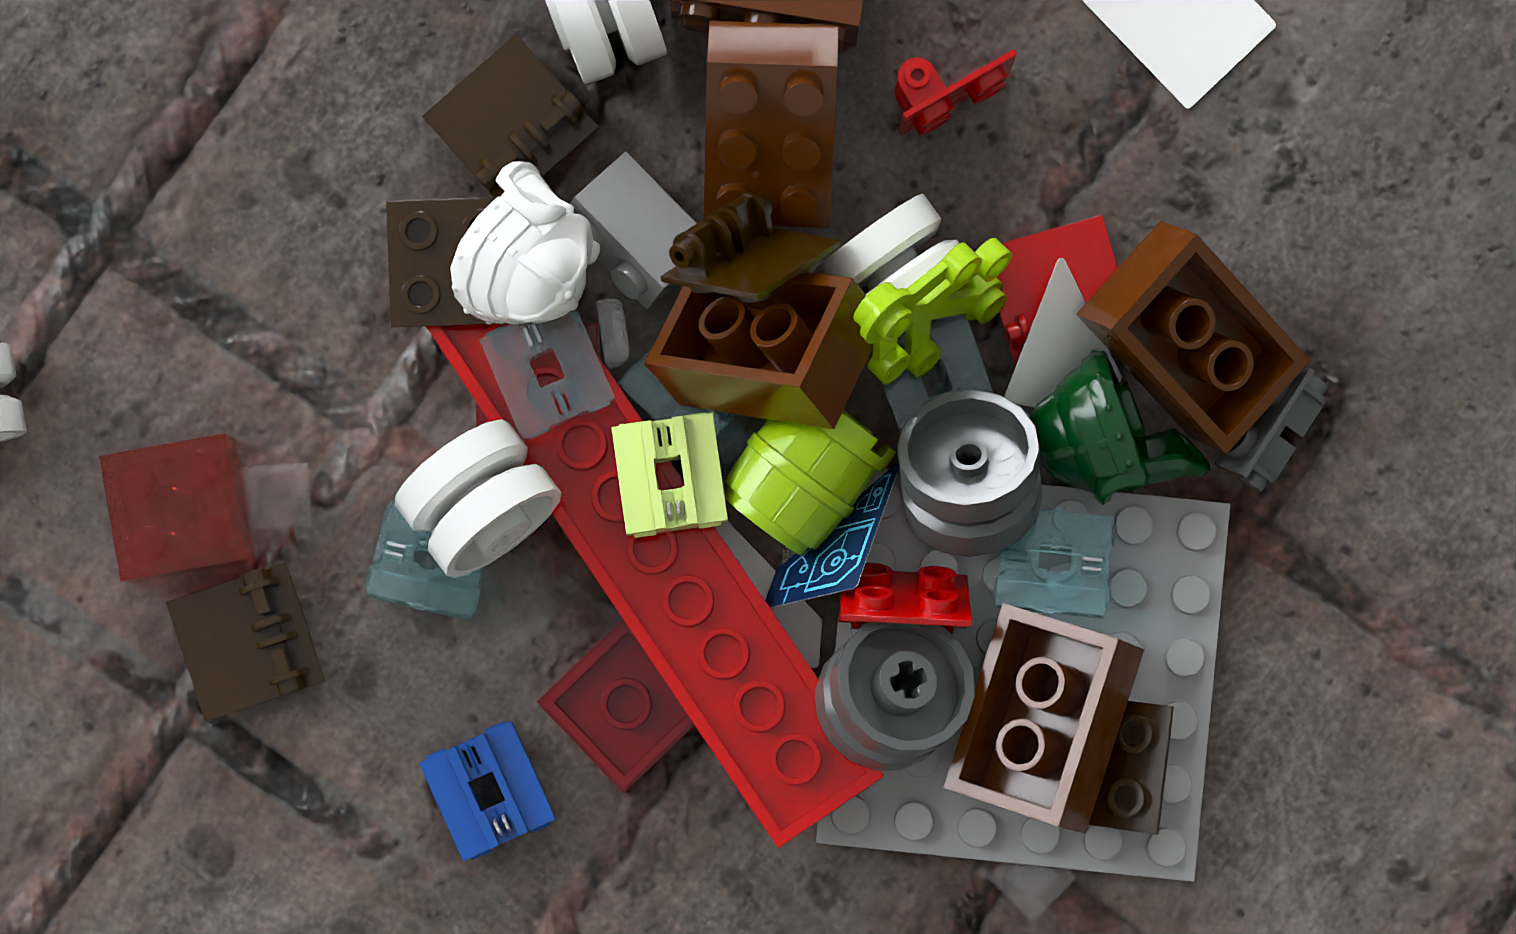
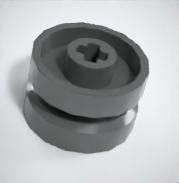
[897,390,1042,557]
[815,622,975,771]

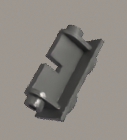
[1214,367,1329,492]

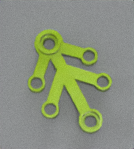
[853,238,1013,384]

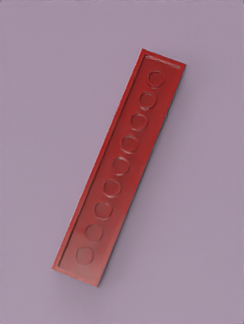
[426,312,884,849]

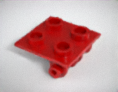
[894,49,1017,137]
[997,215,1117,367]
[838,563,972,634]

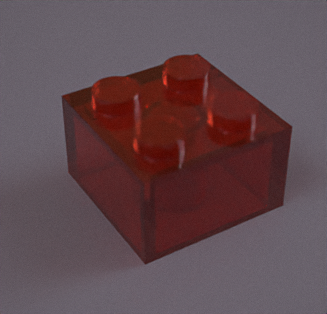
[99,433,257,583]

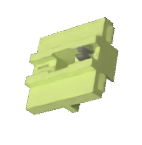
[611,412,728,538]

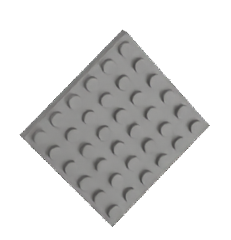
[815,469,1230,882]

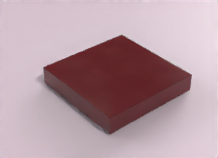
[537,619,695,794]

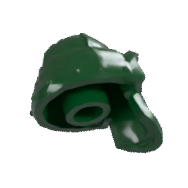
[1029,350,1211,505]

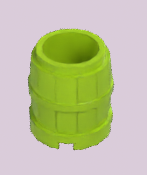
[724,410,897,556]

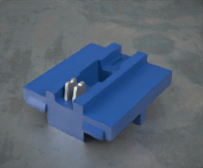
[419,721,557,861]

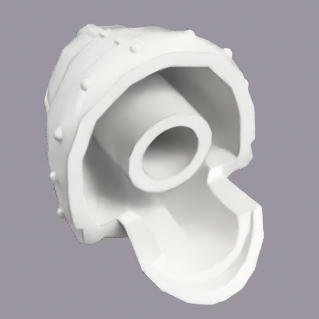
[450,161,601,325]

